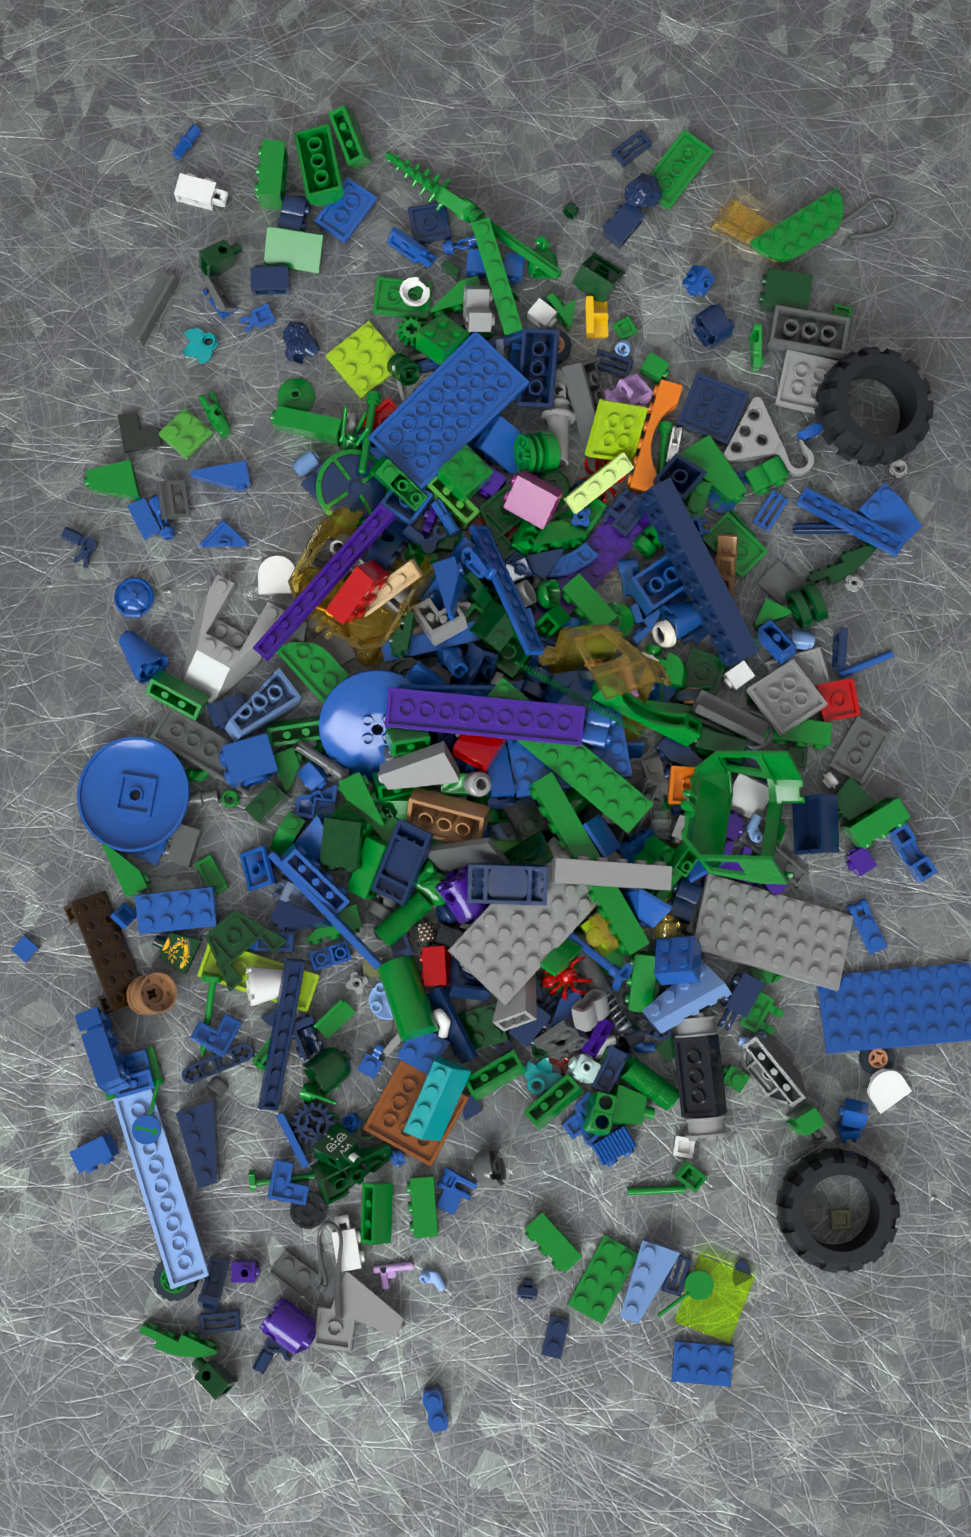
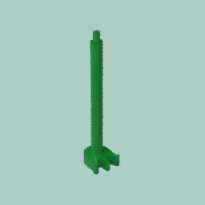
[200,972,222,1056]
[248,1170,314,1191]

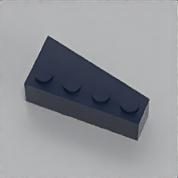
[454,643,498,684]
[176,1099,220,1189]

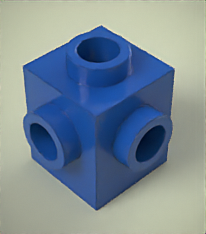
[682,265,716,297]

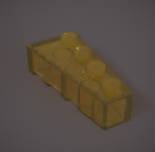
[710,199,777,262]

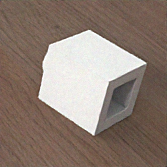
[527,298,557,329]
[723,661,755,691]

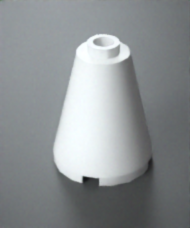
[246,967,283,1006]

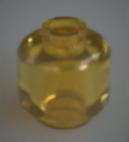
[356,638,383,666]
[655,914,680,939]

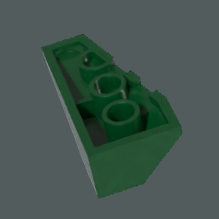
[310,1143,392,1205]

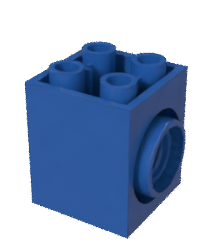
[218,733,278,789]

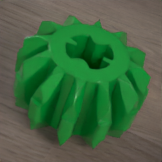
[396,315,426,348]

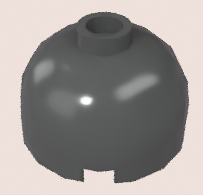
[470,1147,506,1187]

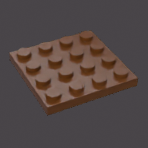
[363,1060,469,1167]

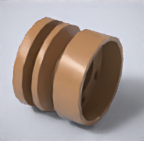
[126,972,177,1016]

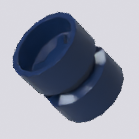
[520,666,554,702]

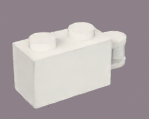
[174,173,229,211]
[332,1214,365,1272]

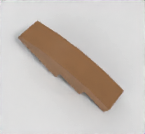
[716,534,738,600]

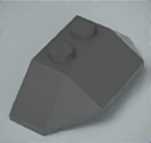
[612,777,664,844]
[742,1035,807,1107]

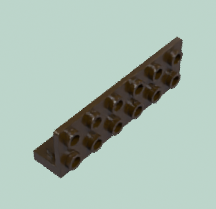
[64,891,139,1015]

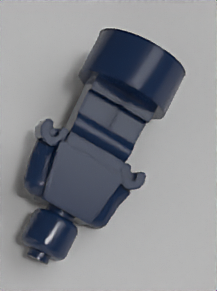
[300,1024,324,1055]

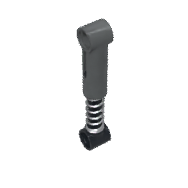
[574,931,645,1051]

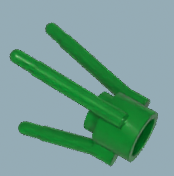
[338,406,370,450]
[299,1082,340,1120]

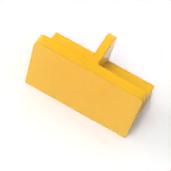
[585,296,609,339]

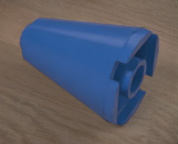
[659,601,702,640]
[119,631,169,684]

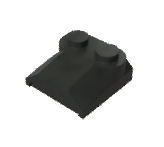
[503,796,550,842]

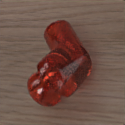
[548,1057,572,1077]

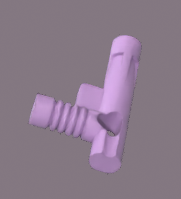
[373,1261,413,1289]

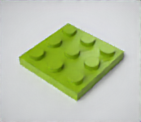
[325,321,396,400]
[585,399,648,463]

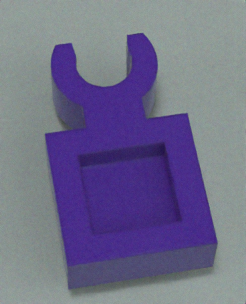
[422,506,438,538]

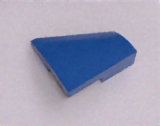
[294,785,338,821]

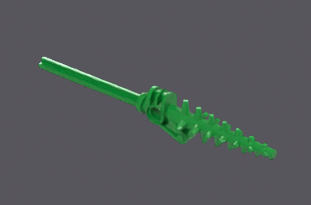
[385,151,562,280]

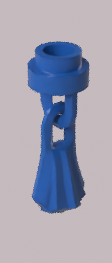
[442,235,478,255]
[149,495,175,540]

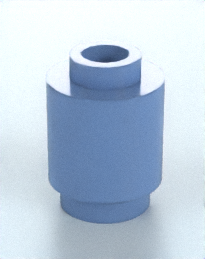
[291,450,320,477]
[786,629,815,650]

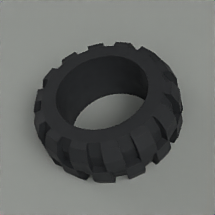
[814,347,934,467]
[776,1148,900,1273]

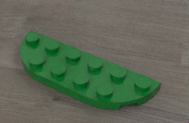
[749,187,843,262]
[277,642,349,704]

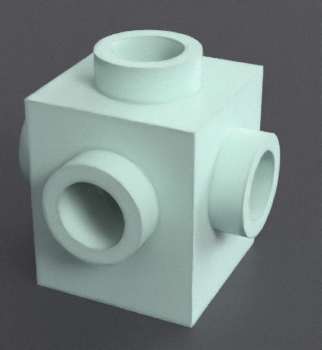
[567,1053,601,1084]

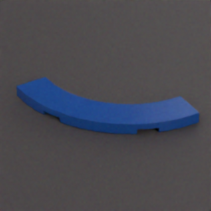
[504,542,599,578]

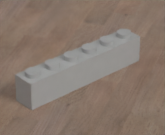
[550,855,672,891]

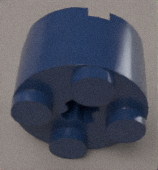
[691,304,735,350]

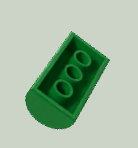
[293,123,344,206]
[378,956,439,1042]

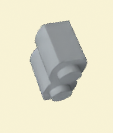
[571,988,610,1032]

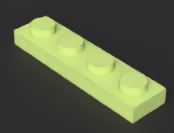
[564,452,634,514]

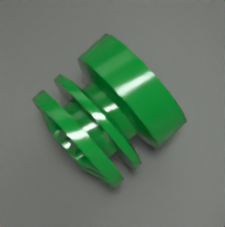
[513,431,561,473]

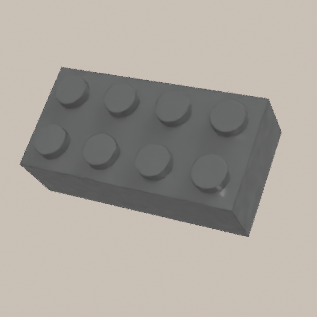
[766,305,850,361]

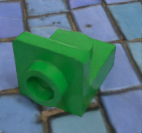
[722,1064,750,1093]

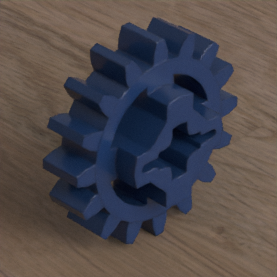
[292,1101,335,1145]

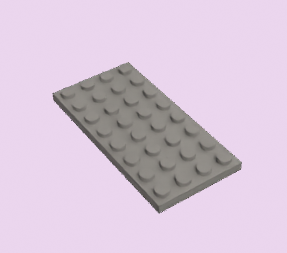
[448,837,597,1005]
[693,874,853,991]

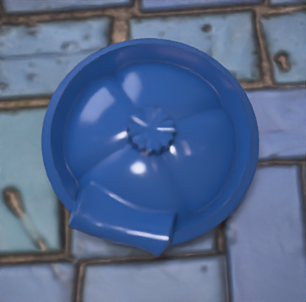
[114,577,154,618]

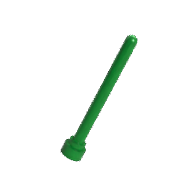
[359,391,382,474]
[657,421,674,475]

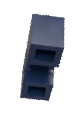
[364,519,410,571]

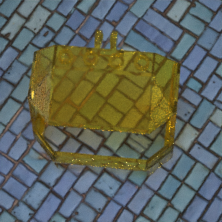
[288,506,435,650]
[539,624,672,743]

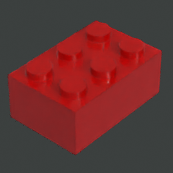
[326,560,390,625]

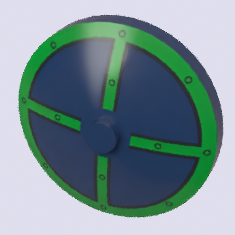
[314,449,389,526]

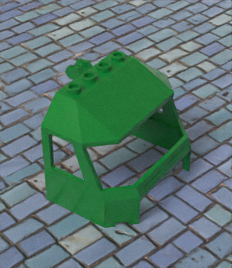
[680,751,806,885]

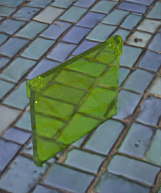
[674,1255,755,1344]

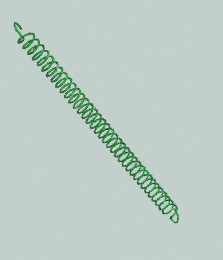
[513,660,643,735]

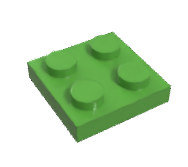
[159,408,213,460]

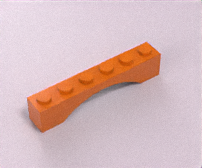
[627,379,683,494]

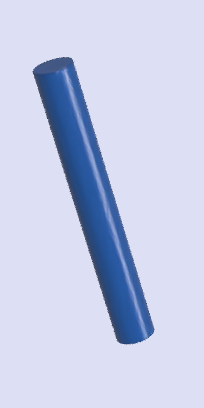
[838,650,894,678]

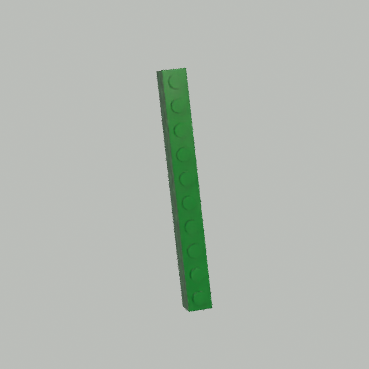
[638,700,833,750]
[528,772,650,955]

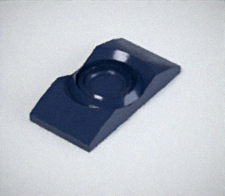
[371,818,433,906]
[467,862,548,906]

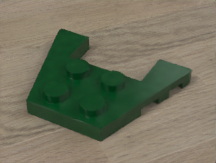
[479,485,558,561]
[206,910,287,992]

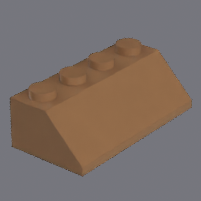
[406,787,490,843]

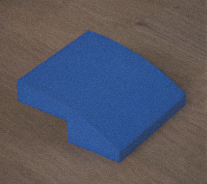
[115,1048,155,1099]

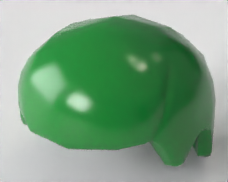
[536,579,561,609]

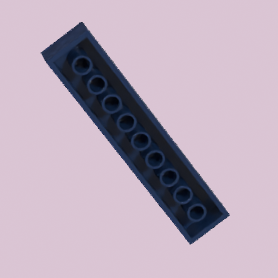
[638,477,759,667]

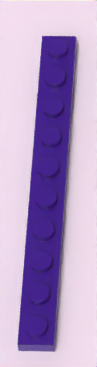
[253,503,396,661]

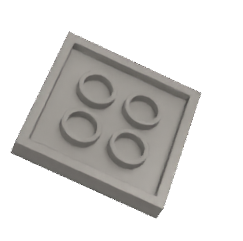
[774,349,838,414]
[746,659,828,736]

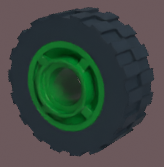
[153,1261,198,1301]

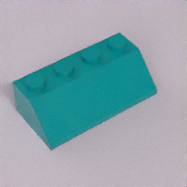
[403,1055,472,1141]

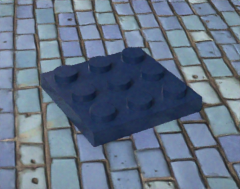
[676,372,750,446]

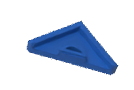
[199,520,249,548]

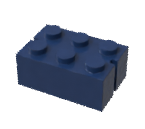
[792,794,839,855]

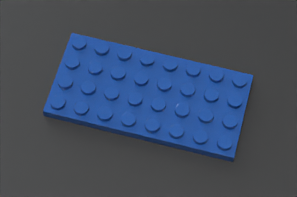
[368,332,530,491]
[816,962,971,1054]

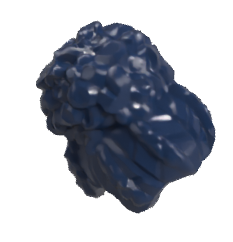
[624,173,663,208]
[283,321,320,364]

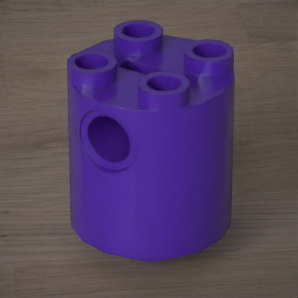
[435,866,490,923]
[259,1297,317,1355]

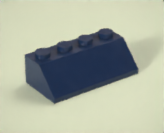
[516,328,560,409]

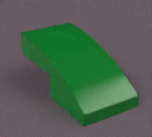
[540,937,582,977]

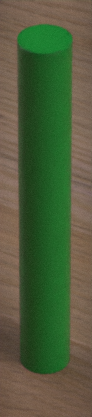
[627,1185,686,1196]

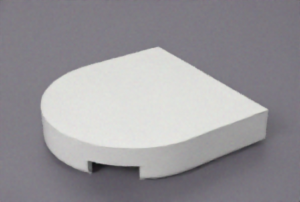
[258,556,297,595]
[867,1068,912,1114]

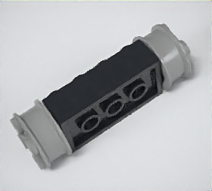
[673,1011,729,1141]

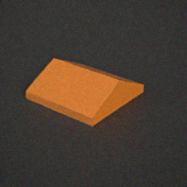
[668,765,695,805]

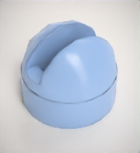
[615,340,631,357]

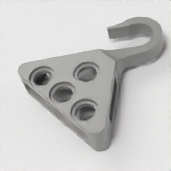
[723,397,814,476]

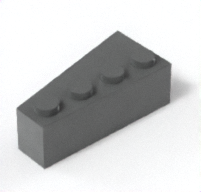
[562,356,605,442]

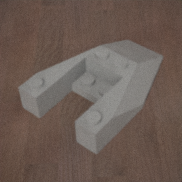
[182,575,285,703]

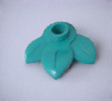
[183,328,218,364]
[524,1058,562,1095]

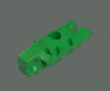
[198,391,231,439]

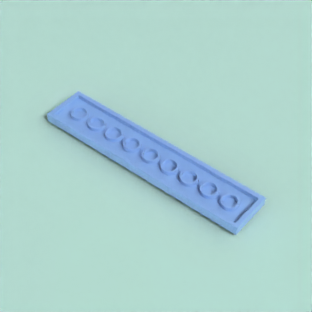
[113,1089,210,1289]

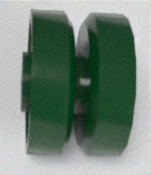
[785,581,828,630]

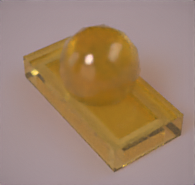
[586,913,618,951]

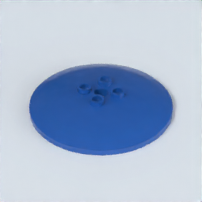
[319,669,414,780]
[77,737,190,852]

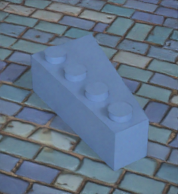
[225,668,302,742]
[642,959,732,1034]
[620,1238,682,1324]

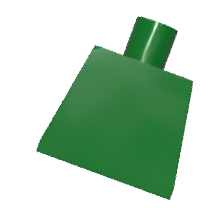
[612,1085,655,1125]

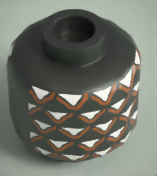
[409,918,436,947]

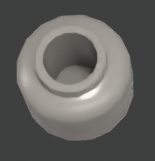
[464,771,492,797]

